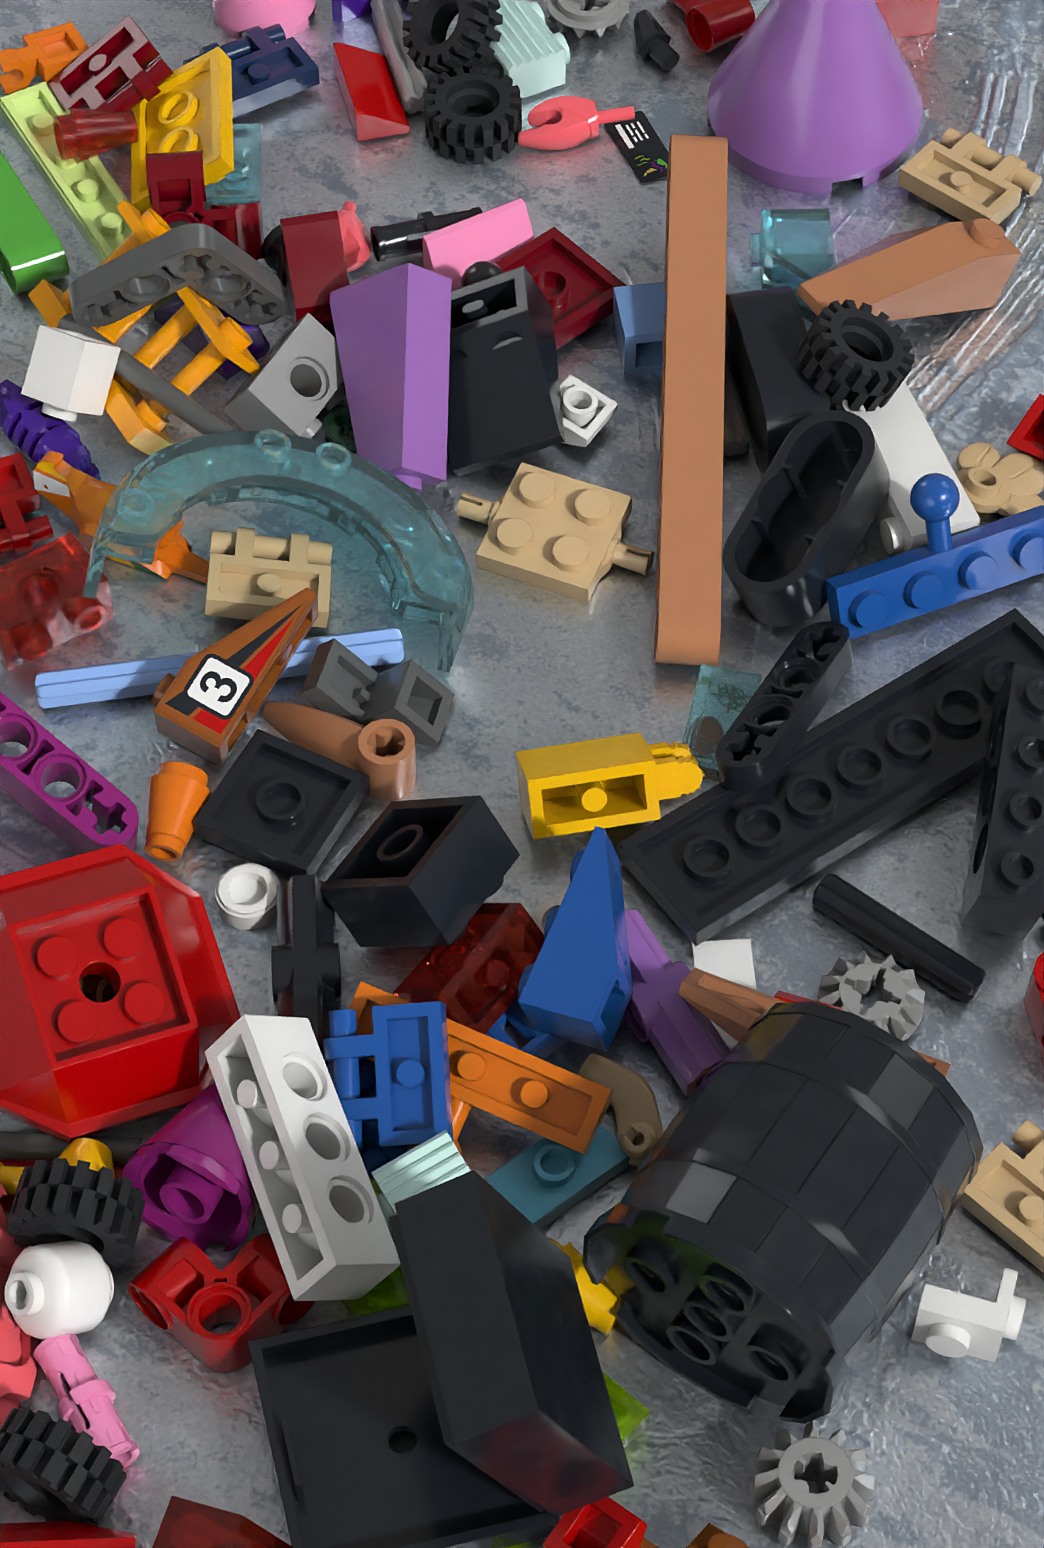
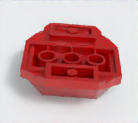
[0,843,241,1143]

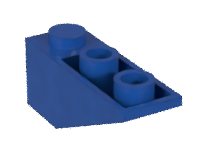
[518,826,633,1052]

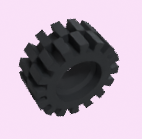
[402,0,503,77]
[424,65,522,165]
[797,299,915,412]
[7,1158,145,1267]
[0,1407,127,1526]

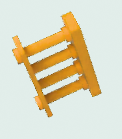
[28,199,261,461]

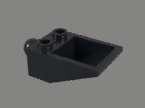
[447,261,565,477]

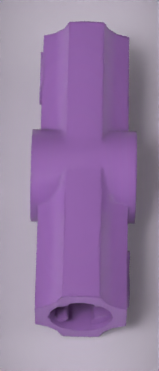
[623,909,730,1097]

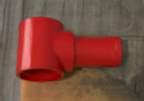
[669,0,755,53]

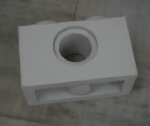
[222,313,346,457]

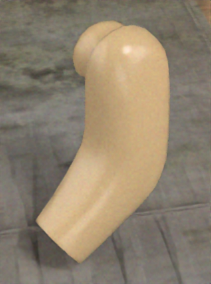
[578,1053,664,1167]

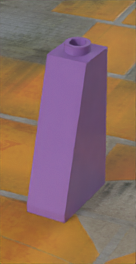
[330,262,452,497]

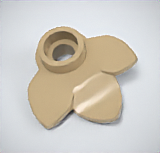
[955,442,1044,521]

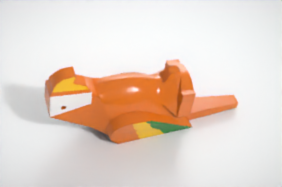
[33,451,209,584]

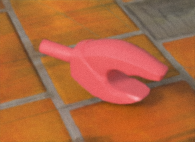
[517,96,635,151]
[337,201,371,272]

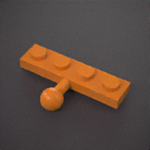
[349,981,614,1157]

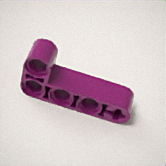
[0,691,139,854]

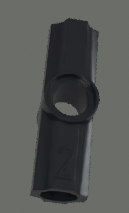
[271,875,342,1065]

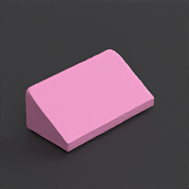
[422,198,535,292]

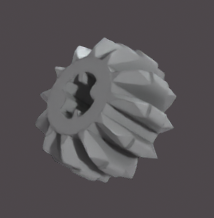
[749,1421,877,1548]

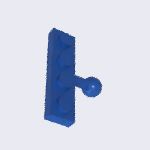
[825,473,1044,640]

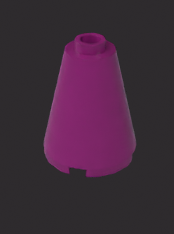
[123,1081,260,1252]

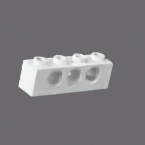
[204,1014,400,1301]

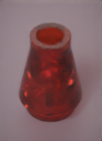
[53,108,138,164]

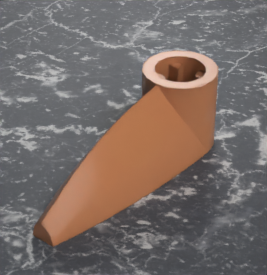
[262,701,417,801]

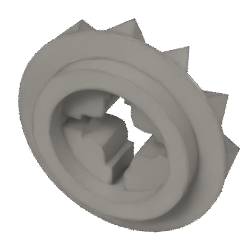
[546,0,630,39]
[817,950,925,1041]

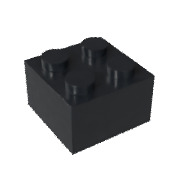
[320,795,520,948]

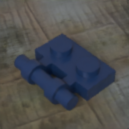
[183,24,320,119]

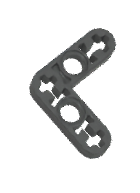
[69,223,286,327]

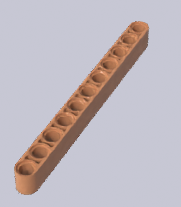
[654,134,728,667]

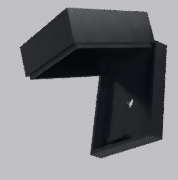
[248,1170,634,1548]

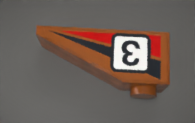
[151,588,318,768]

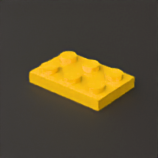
[131,46,234,213]

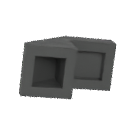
[300,638,455,746]

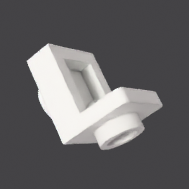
[911,1267,1026,1363]

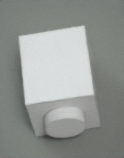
[21,325,121,422]

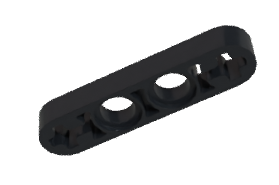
[715,621,854,792]

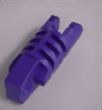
[0,379,101,480]

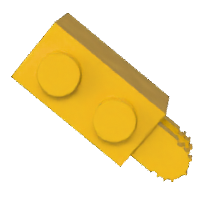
[515,732,705,840]

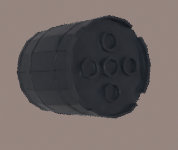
[582,1001,984,1424]

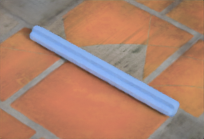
[35,627,404,709]

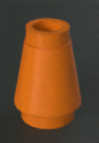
[144,761,211,862]

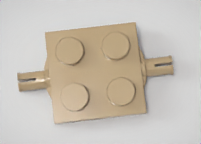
[456,462,654,603]

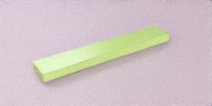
[0,81,178,311]

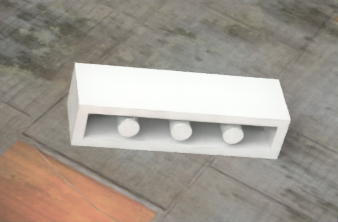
[826,381,980,555]

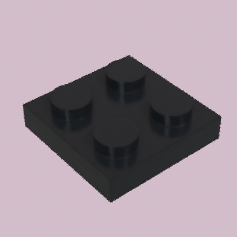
[193,729,370,878]

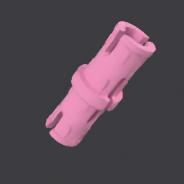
[33,1334,140,1470]

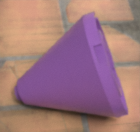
[707,0,923,194]

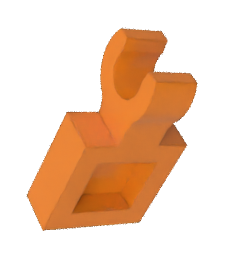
[0,22,89,95]

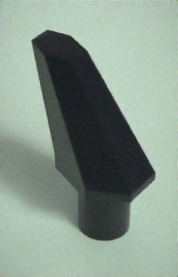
[633,9,680,71]

